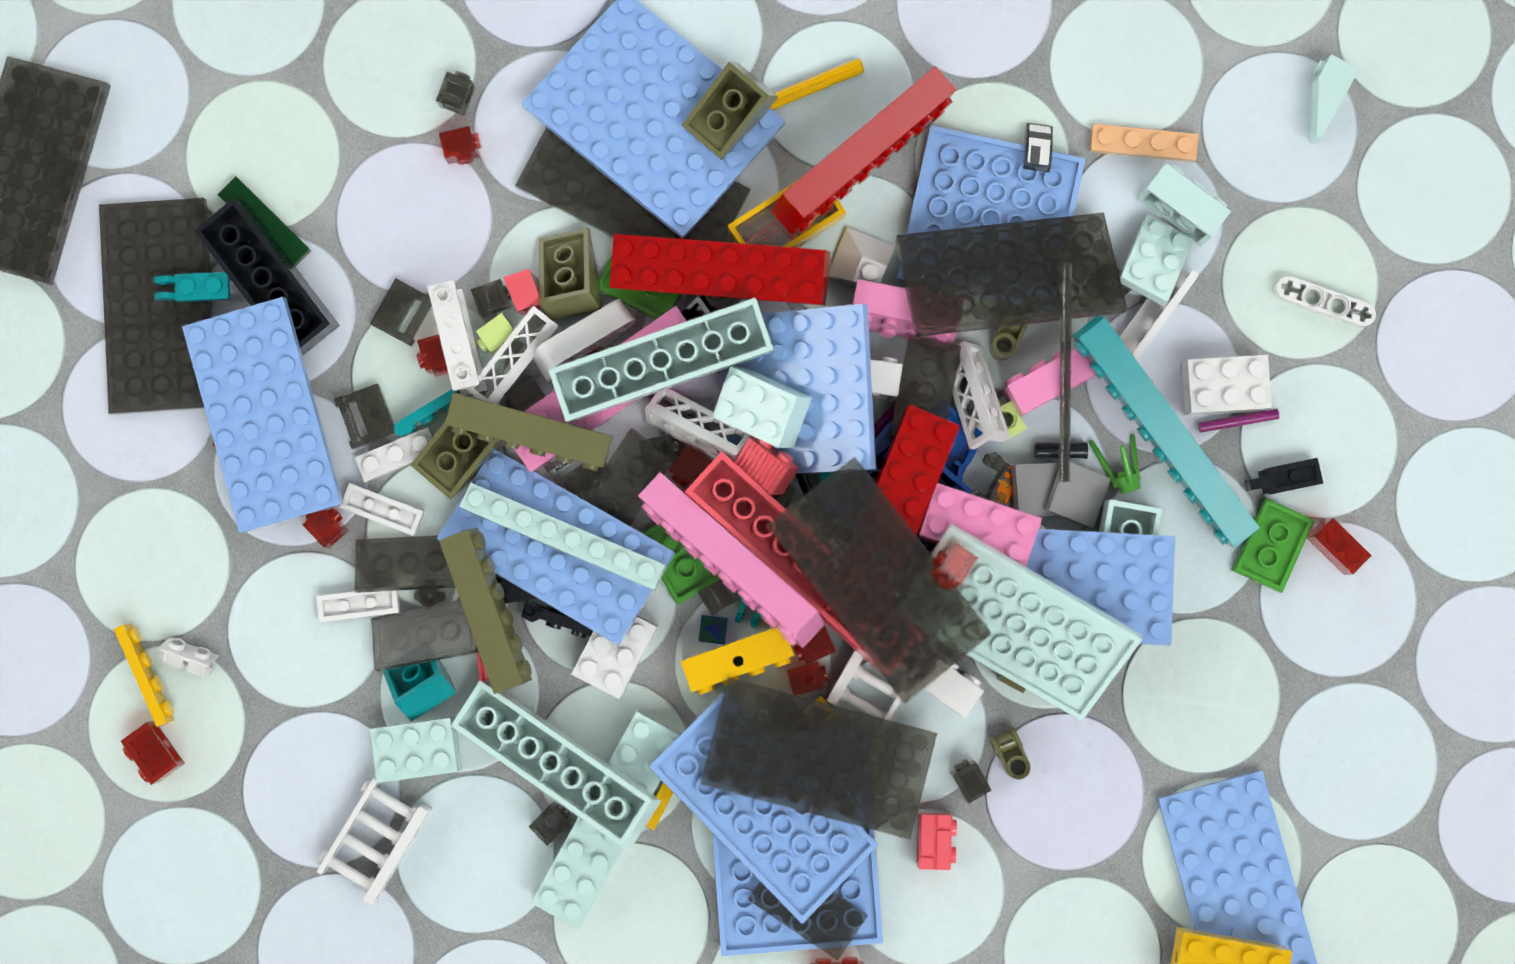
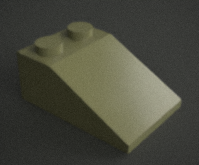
[681,61,778,159]
[538,227,601,320]
[410,420,504,499]

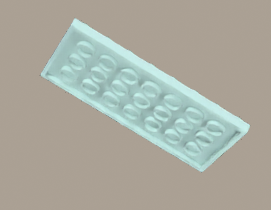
[894,524,1142,721]

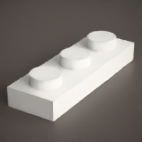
[355,427,433,483]
[339,483,425,536]
[316,586,401,623]

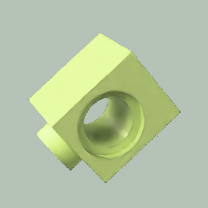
[476,313,520,355]
[999,400,1027,443]

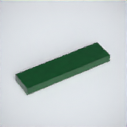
[217,176,312,267]

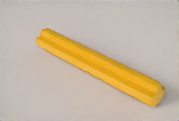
[770,58,864,110]

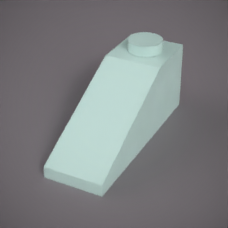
[1310,54,1359,144]

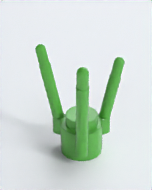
[1089,434,1141,494]

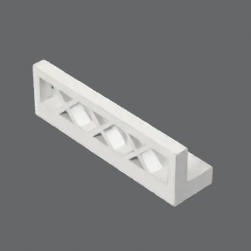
[1119,269,1199,360]
[467,305,558,404]
[941,341,1010,450]
[645,388,753,462]

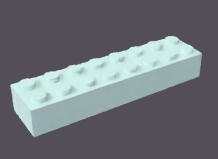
[548,298,774,423]
[451,680,661,847]
[531,710,681,930]

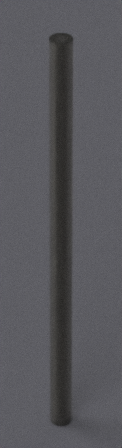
[1059,263,1072,482]

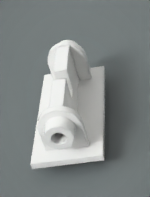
[158,637,219,677]

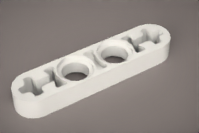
[1273,276,1376,328]

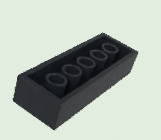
[193,197,340,356]

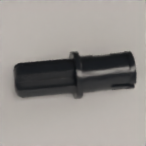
[1034,440,1088,461]

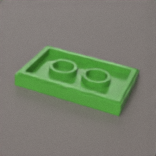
[599,255,681,320]
[1231,498,1315,593]
[642,524,721,605]

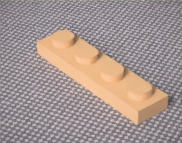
[1090,124,1199,162]

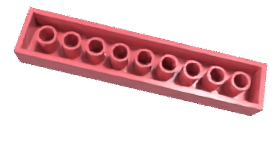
[684,451,924,676]

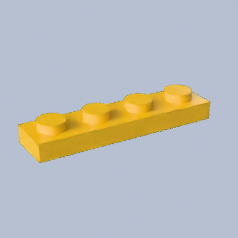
[114,624,174,727]

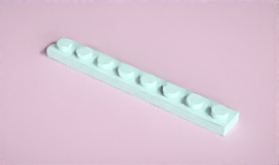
[459,483,666,591]

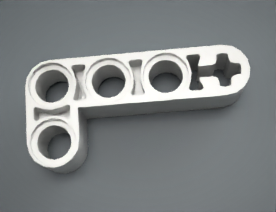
[533,299,636,383]

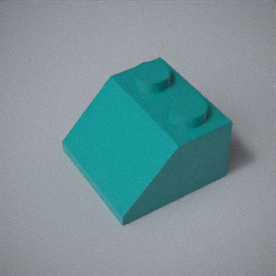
[382,641,457,722]

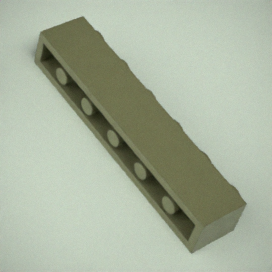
[445,393,613,471]
[439,527,532,694]

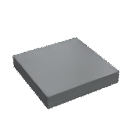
[1045,460,1111,528]
[1011,463,1061,517]

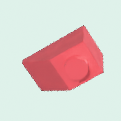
[503,269,542,316]

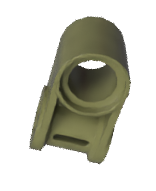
[989,307,1031,361]
[989,726,1031,780]

